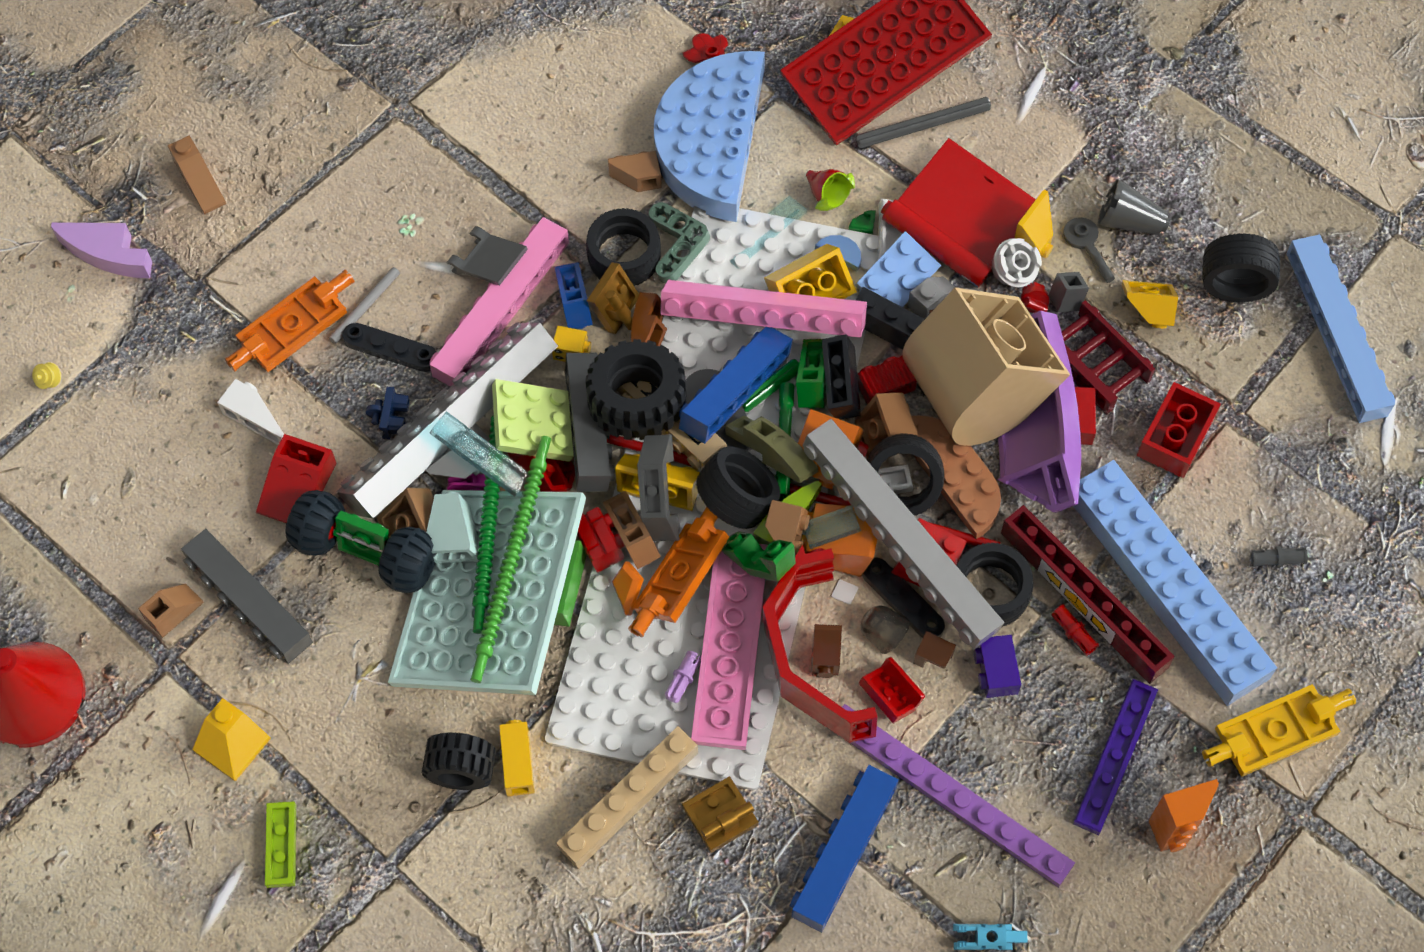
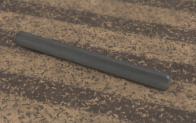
[855,97,991,148]

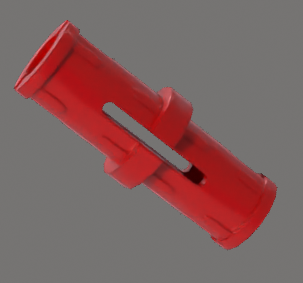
[1051,604,1099,656]

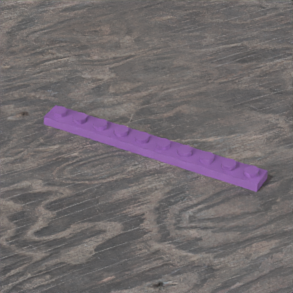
[842,704,1075,888]

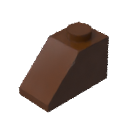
[812,624,842,678]

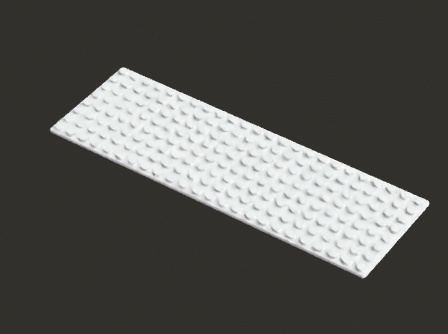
[545,206,879,790]

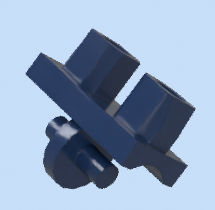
[366,386,410,440]

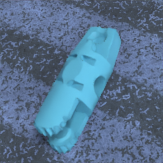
[953,924,1028,950]

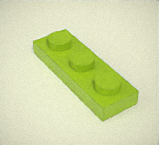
[265,801,296,888]

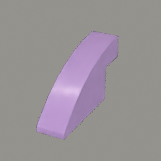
[51,222,152,279]

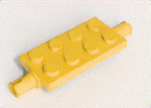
[1202,684,1356,777]

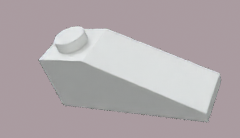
[217,379,284,445]

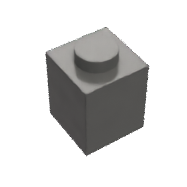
[1049,272,1089,312]

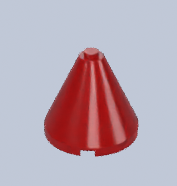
[0,642,86,748]

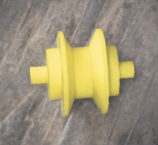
[32,362,61,389]

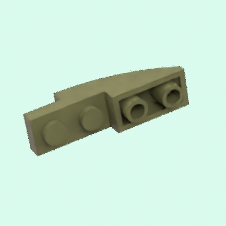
[725,416,819,483]

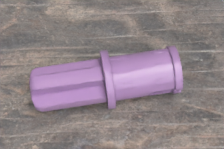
[665,651,701,703]

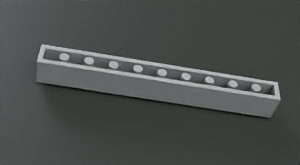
[803,419,1005,650]

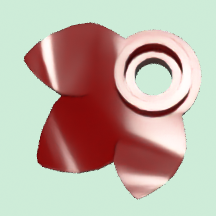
[682,33,728,63]

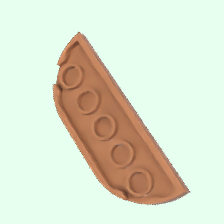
[911,415,1001,539]

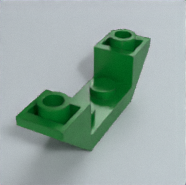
[722,531,796,582]

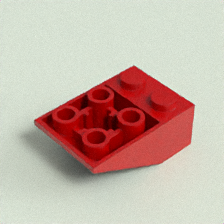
[256,434,337,523]

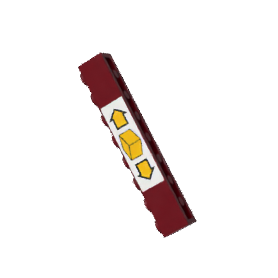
[1001,505,1175,684]

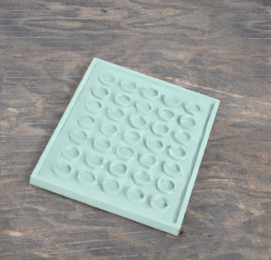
[388,490,586,695]

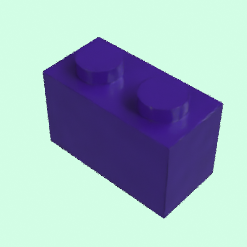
[973,634,1021,698]

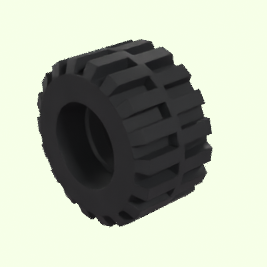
[421,732,496,790]

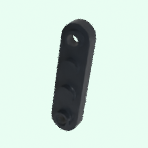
[343,323,437,372]
[862,557,945,638]

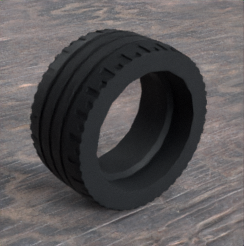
[586,208,661,286]
[1202,233,1280,303]
[867,433,944,516]
[696,446,780,529]
[956,543,1033,627]

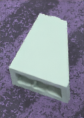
[426,491,480,563]

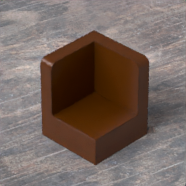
[913,631,956,669]

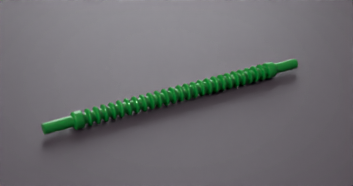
[472,415,503,634]

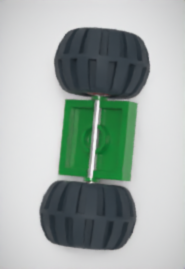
[285,490,437,593]

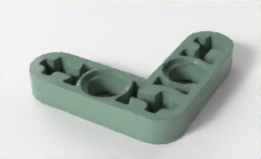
[649,202,710,284]

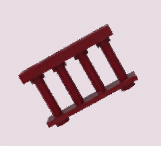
[1061,300,1155,415]

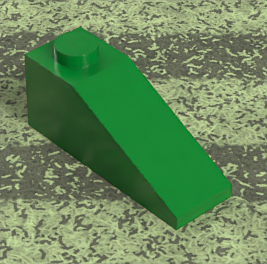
[796,339,826,409]

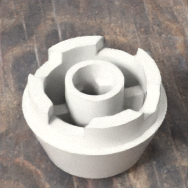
[992,238,1042,287]

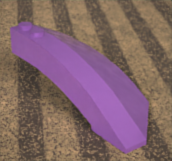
[997,311,1081,513]

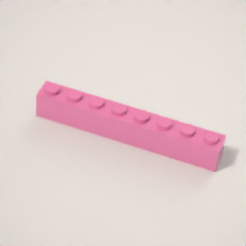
[430,217,569,387]
[661,280,867,338]

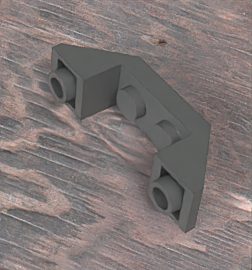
[637,434,679,541]

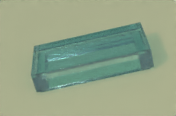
[804,505,861,549]

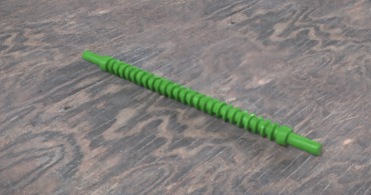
[470,436,551,683]

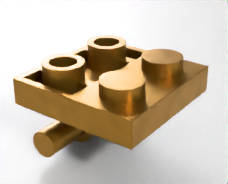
[587,262,639,334]
[682,776,759,853]

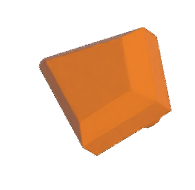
[612,561,644,616]

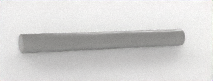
[328,267,400,344]

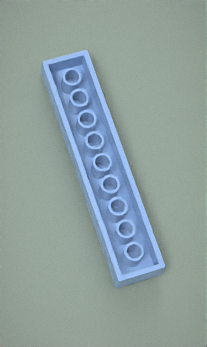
[1073,460,1277,706]

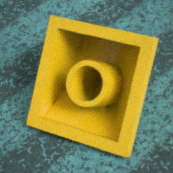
[1015,190,1053,259]
[1122,280,1178,329]
[192,698,271,781]

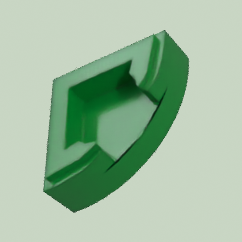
[849,210,876,235]

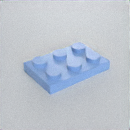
[855,231,941,307]

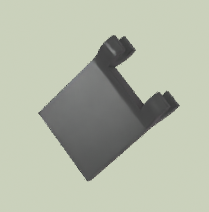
[447,226,528,286]

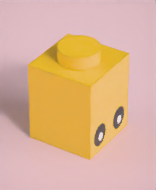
[552,326,591,362]

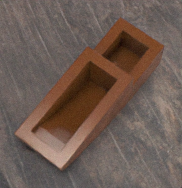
[631,292,667,346]

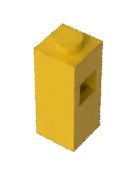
[499,720,535,797]

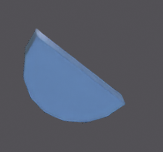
[815,235,861,272]

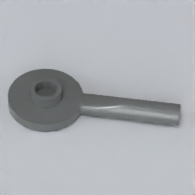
[1063,217,1115,283]

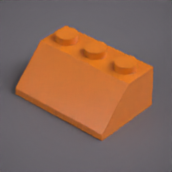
[1148,779,1219,852]

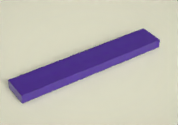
[1073,679,1158,836]

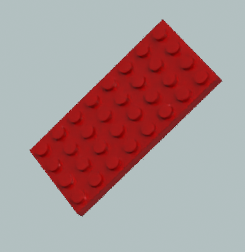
[780,0,992,146]

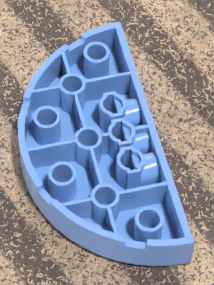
[654,51,765,222]

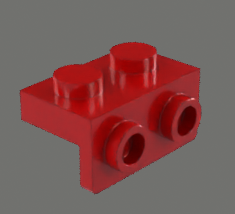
[859,657,925,724]

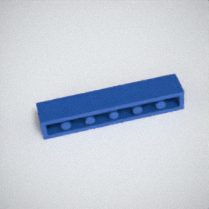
[679,327,793,444]
[790,765,899,933]

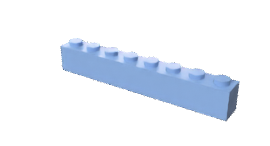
[1286,234,1395,423]

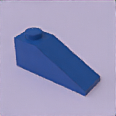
[554,262,593,329]

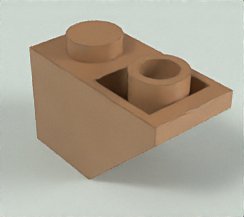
[608,151,662,192]
[765,500,810,556]
[138,583,204,638]

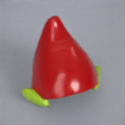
[806,169,855,211]

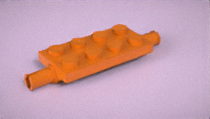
[225,270,355,372]
[628,507,729,637]

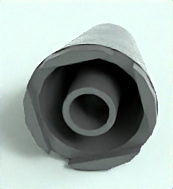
[1098,179,1170,235]

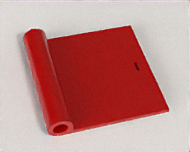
[881,138,1036,288]

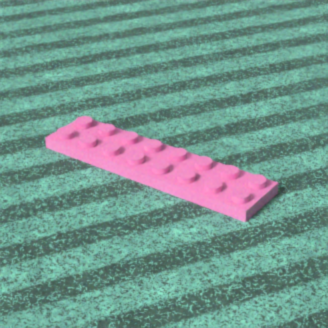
[691,542,768,750]

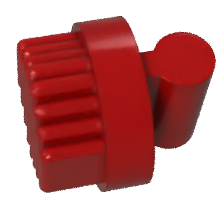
[1020,282,1049,313]

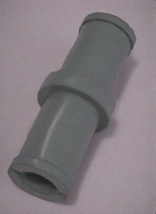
[1251,546,1308,567]

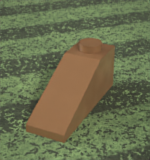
[167,135,226,214]
[603,490,661,569]

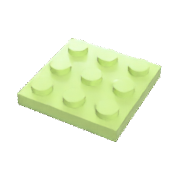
[492,379,574,462]

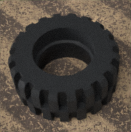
[585,339,687,440]

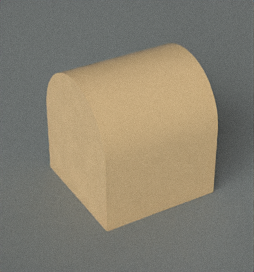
[902,288,1070,446]

